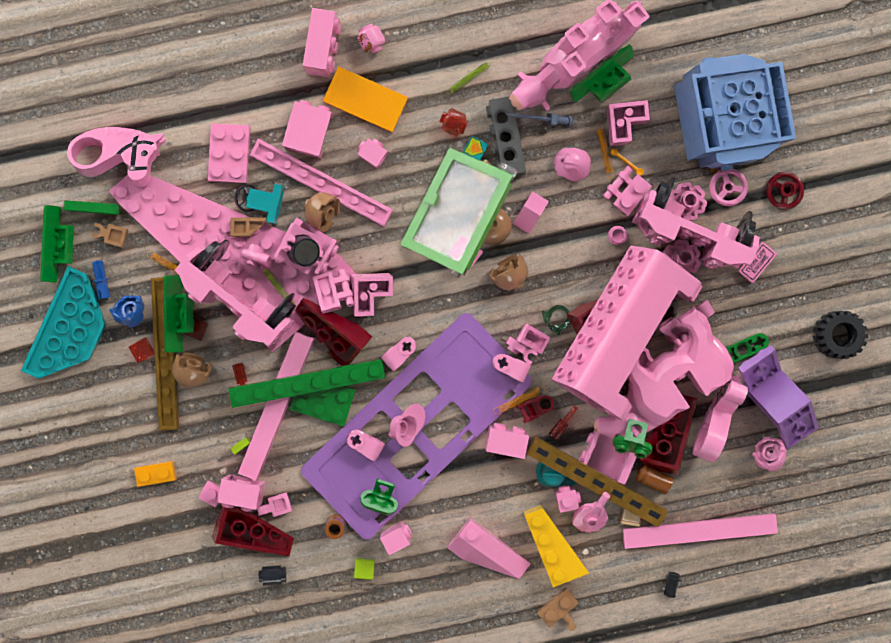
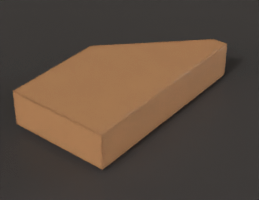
[230,218,267,237]

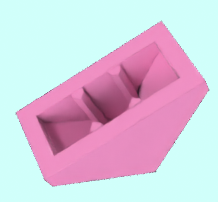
[513,191,549,234]
[516,323,550,354]

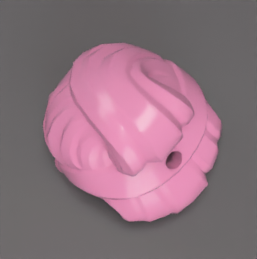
[554,148,591,182]
[752,437,787,472]

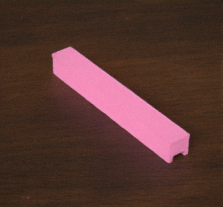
[238,332,316,481]

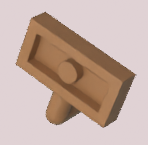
[537,587,579,631]

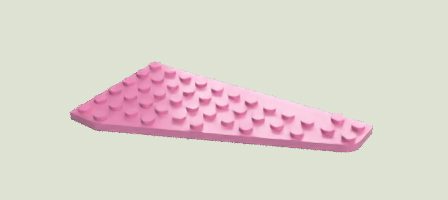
[109,175,356,352]

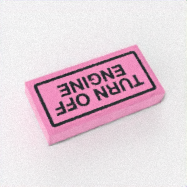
[737,242,777,284]

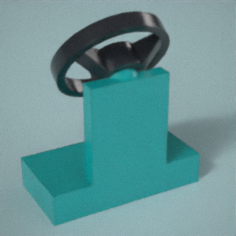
[234,184,285,225]

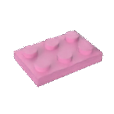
[208,123,250,184]

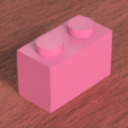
[380,521,413,555]

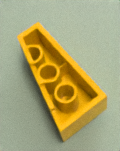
[523,505,589,588]

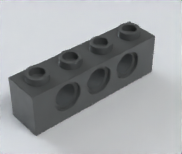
[486,96,526,176]

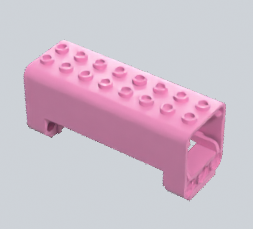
[551,246,703,422]

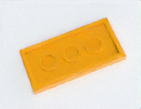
[323,66,408,133]

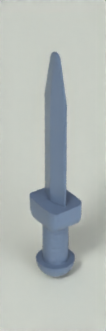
[505,113,573,127]

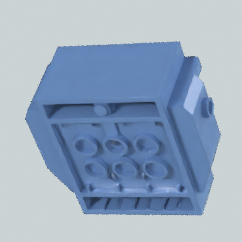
[674,54,796,171]

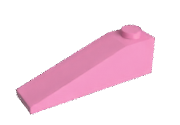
[447,517,531,579]

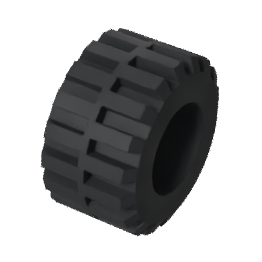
[813,311,868,359]

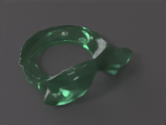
[542,305,570,335]

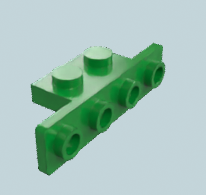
[570,44,635,103]
[40,205,74,283]
[163,275,194,352]

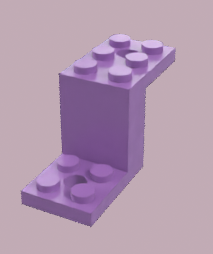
[738,345,819,450]

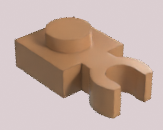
[91,223,129,248]

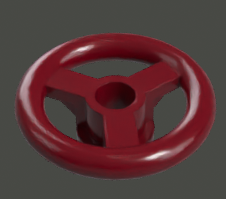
[766,172,804,210]

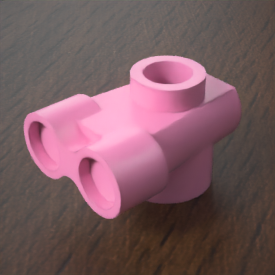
[241,244,275,269]

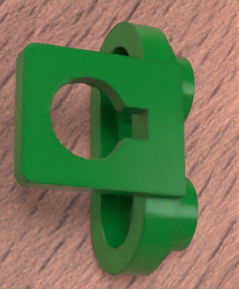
[612,419,652,459]
[360,479,398,515]

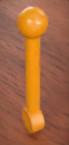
[611,148,644,176]

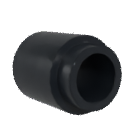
[258,565,287,586]

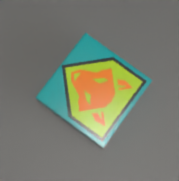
[463,136,488,160]

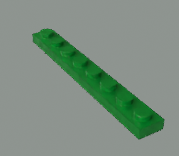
[228,359,385,408]

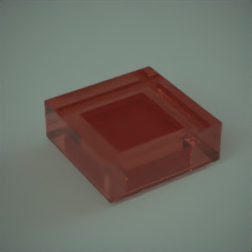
[183,317,209,341]
[129,337,155,363]

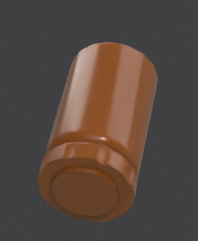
[635,463,673,495]
[325,514,346,539]

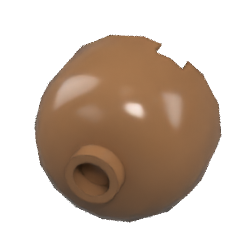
[304,192,340,232]
[474,208,512,245]
[489,254,528,290]
[172,352,213,388]

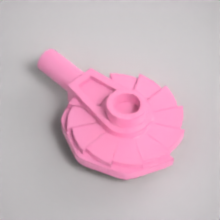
[572,492,610,533]

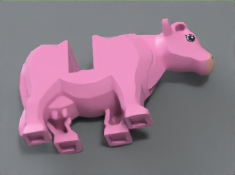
[509,0,649,112]
[594,308,734,439]

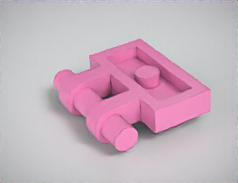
[603,166,652,216]
[313,269,354,314]

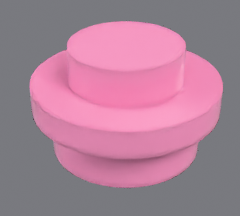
[608,226,627,245]

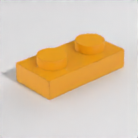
[134,461,177,487]

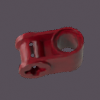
[516,394,554,424]

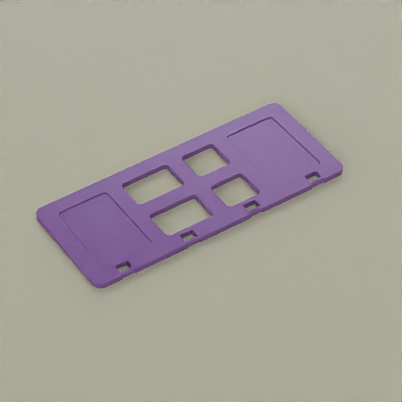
[301,313,532,539]

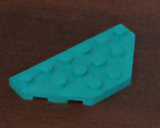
[21,266,107,379]

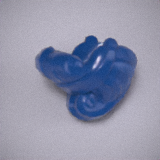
[109,295,145,328]

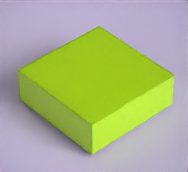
[230,436,252,455]
[354,558,375,580]

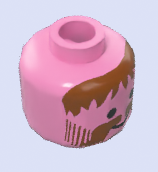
[357,24,385,54]

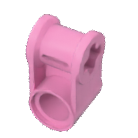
[381,337,416,372]
[493,354,531,383]
[347,430,385,461]

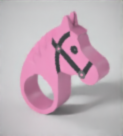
[67,127,166,187]
[693,374,748,463]

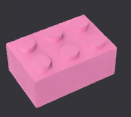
[303,8,341,78]

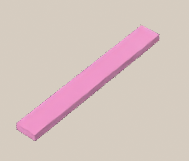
[250,139,393,227]
[622,513,778,549]

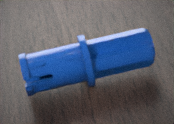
[92,260,111,299]

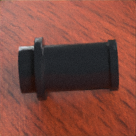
[663,571,681,598]

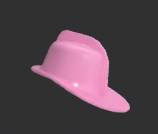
[388,404,426,447]

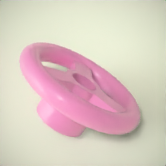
[709,169,748,206]

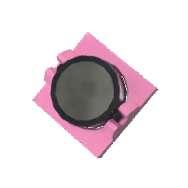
[274,223,326,274]

